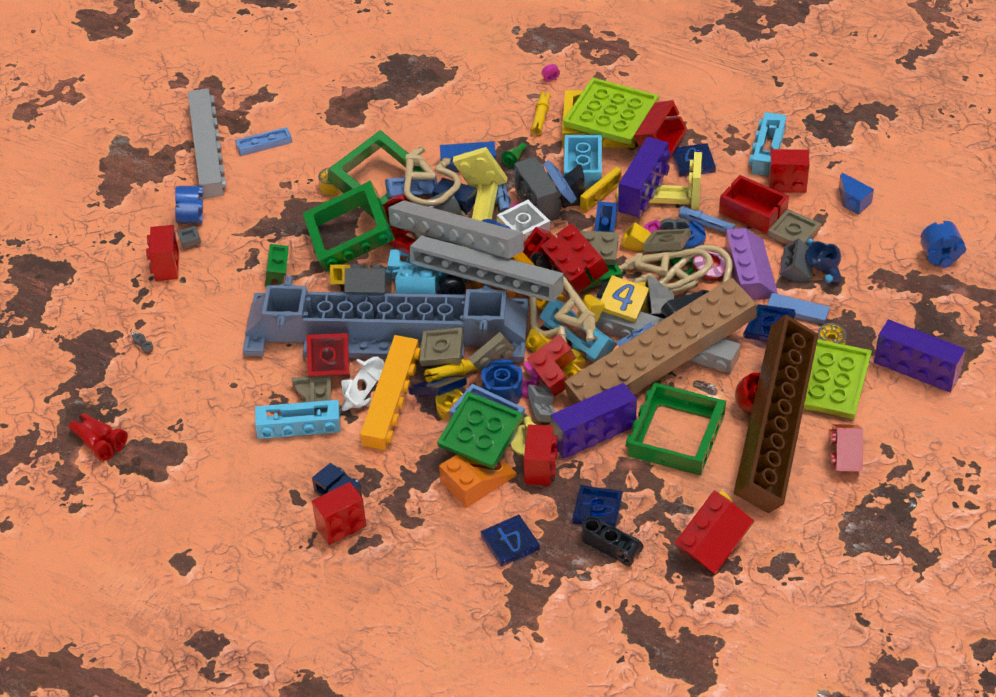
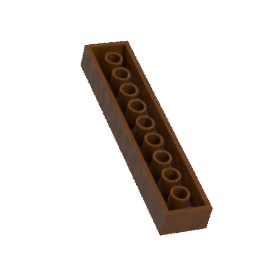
[733,315,819,513]

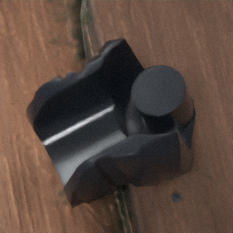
[530,252,552,270]

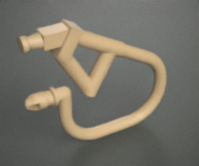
[404,146,461,206]
[647,245,733,307]
[619,248,713,290]
[529,277,596,343]

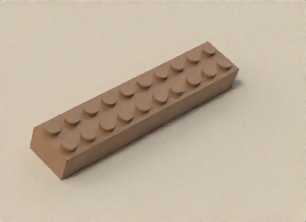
[564,277,757,404]

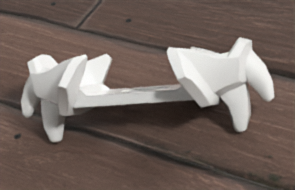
[341,357,385,411]

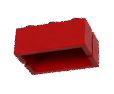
[634,100,687,159]
[719,175,789,234]
[540,223,609,294]

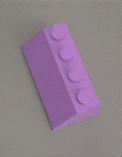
[725,228,778,300]

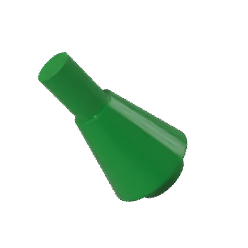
[501,143,527,168]

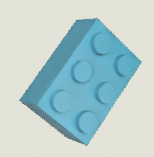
[564,135,602,189]

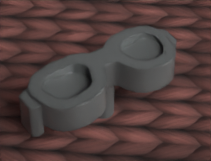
[660,218,689,230]
[131,332,154,353]

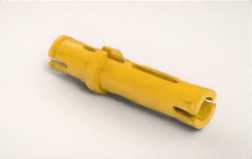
[530,91,551,136]
[425,359,478,382]

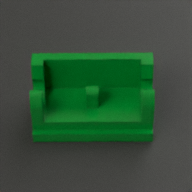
[265,244,289,286]

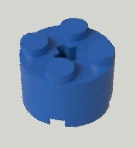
[175,185,203,223]
[920,221,966,268]
[481,359,523,404]

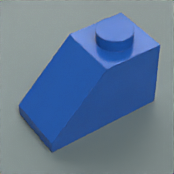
[839,173,874,215]
[594,201,618,232]

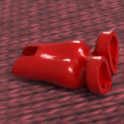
[68,413,128,461]

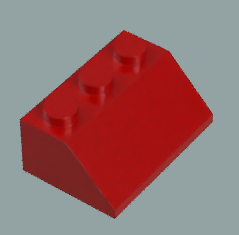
[675,490,754,575]

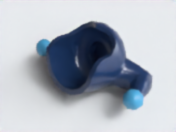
[805,238,842,284]

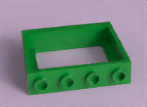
[327,130,424,219]
[303,180,395,272]
[625,382,726,476]

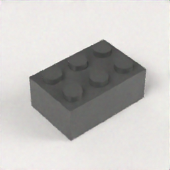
[514,157,561,222]
[345,264,392,293]

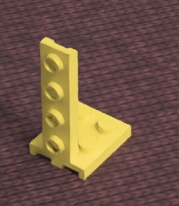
[453,147,507,221]
[616,152,702,211]

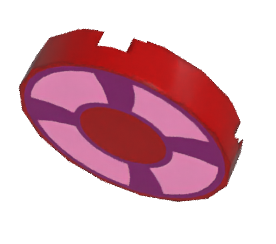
[691,251,726,281]

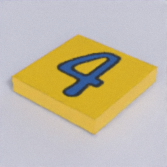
[600,275,649,323]

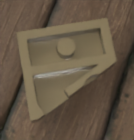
[291,375,332,412]

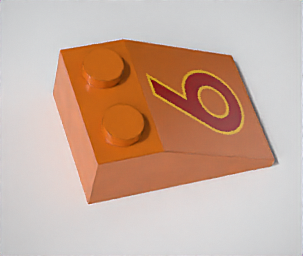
[439,455,517,508]

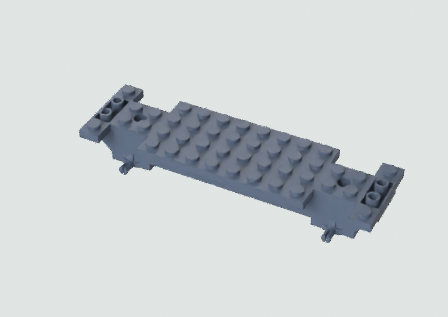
[243,275,528,362]

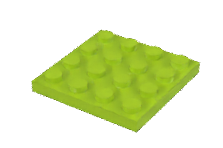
[563,77,659,145]
[804,339,872,420]

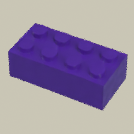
[618,137,670,218]
[874,319,966,393]
[550,382,637,459]

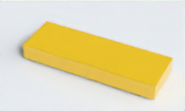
[580,167,622,212]

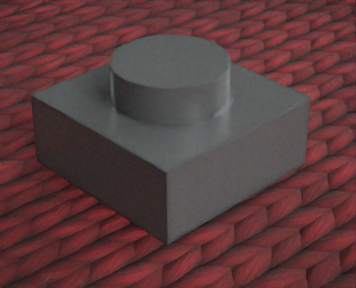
[177,226,201,249]

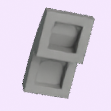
[528,385,556,423]

